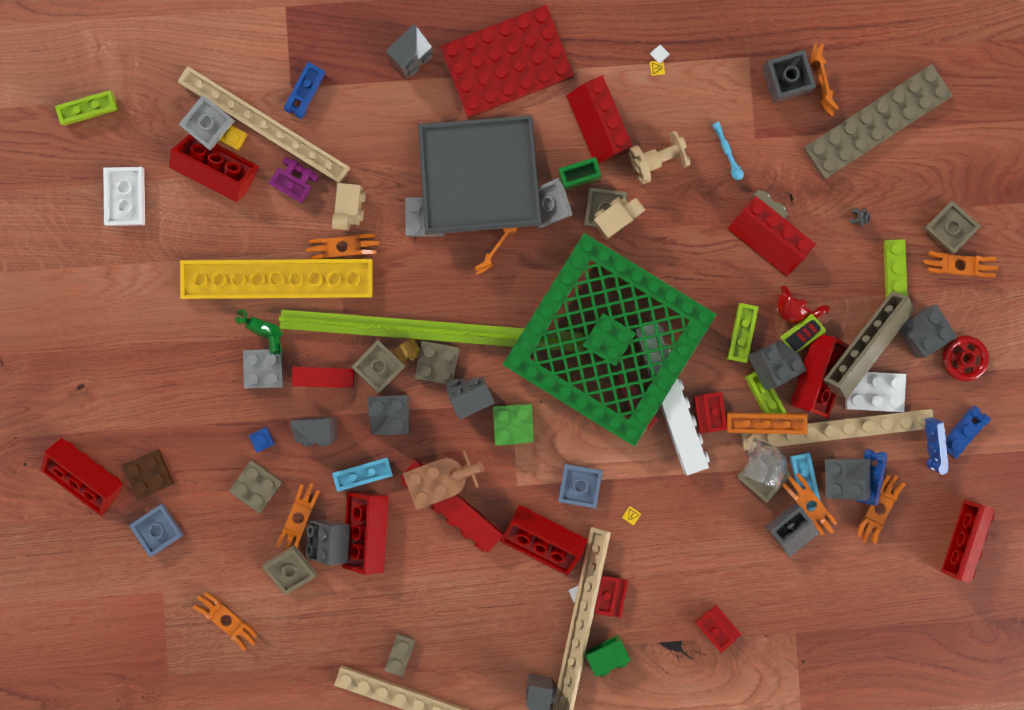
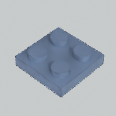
[558,463,603,509]
[129,503,184,557]

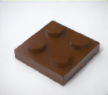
[122,449,174,500]

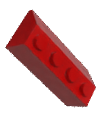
[566,75,633,165]
[169,134,259,202]
[727,196,816,276]
[791,334,850,419]
[41,437,123,517]
[342,492,389,575]
[941,500,995,583]
[499,505,588,576]

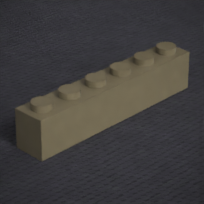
[824,291,915,399]

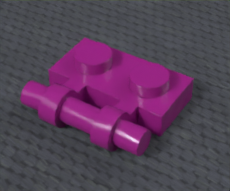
[268,157,319,204]

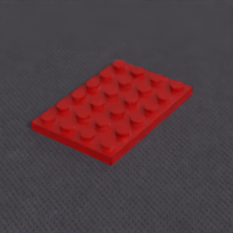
[440,5,574,118]

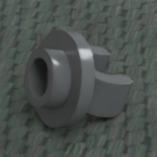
[849,208,870,227]

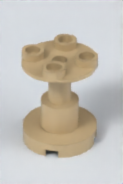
[629,131,691,185]

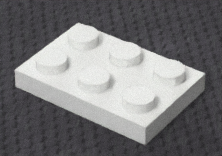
[103,167,145,226]
[844,372,906,412]

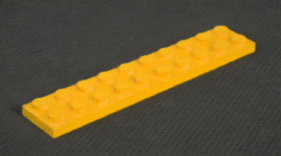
[180,259,373,299]

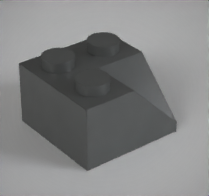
[386,24,433,79]
[762,50,816,104]
[899,304,957,358]
[748,340,806,390]
[446,377,495,420]
[368,395,411,435]
[290,417,338,447]
[825,457,871,500]

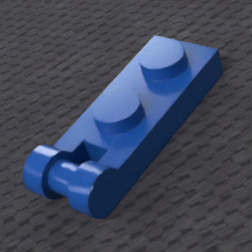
[284,62,326,119]
[946,406,991,459]
[925,417,949,474]
[856,449,887,506]

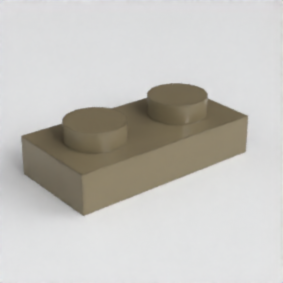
[750,190,789,219]
[384,633,416,677]

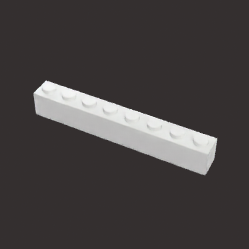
[633,323,710,475]

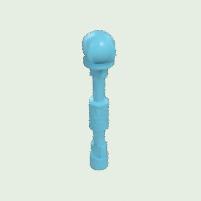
[712,122,744,180]

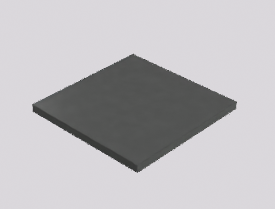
[418,115,542,235]

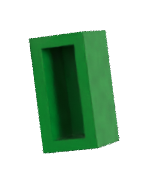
[558,157,602,190]
[585,635,631,677]

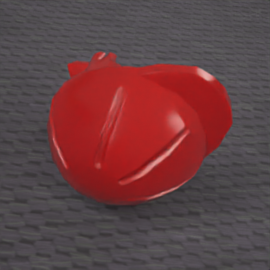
[777,285,830,323]

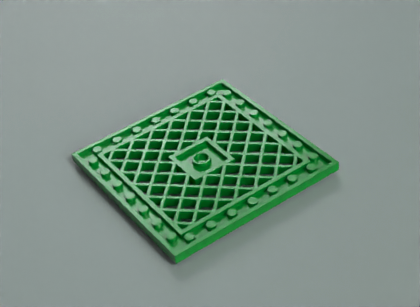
[502,233,717,447]

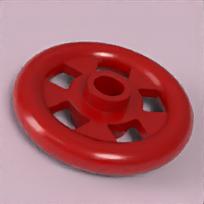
[943,336,989,381]

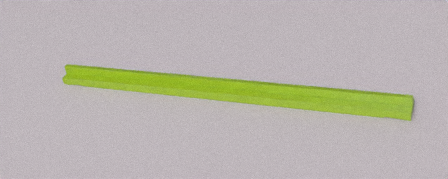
[279,310,586,352]

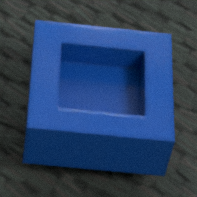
[249,427,275,453]

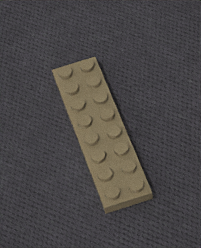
[803,64,953,180]

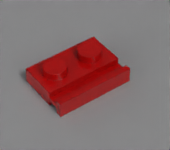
[693,392,728,434]
[594,574,629,618]
[695,604,742,653]

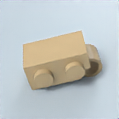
[332,183,366,230]
[593,197,645,240]

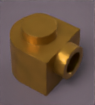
[394,338,421,363]

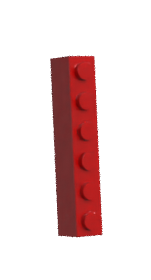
[400,458,503,553]

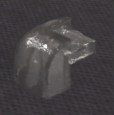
[743,438,787,490]

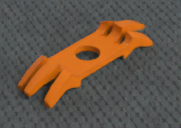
[810,43,839,117]
[474,228,518,275]
[305,234,379,259]
[923,251,998,278]
[782,472,837,535]
[857,475,906,544]
[275,483,320,551]
[193,592,257,651]

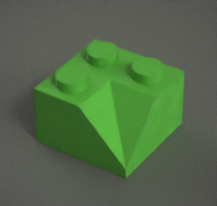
[493,404,534,445]

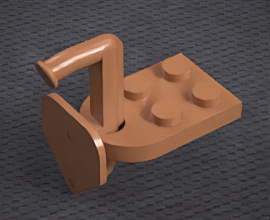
[403,450,484,510]

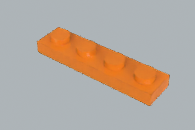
[727,412,808,435]

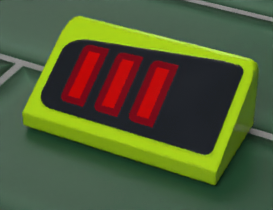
[780,314,826,353]

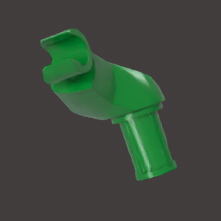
[235,309,283,355]

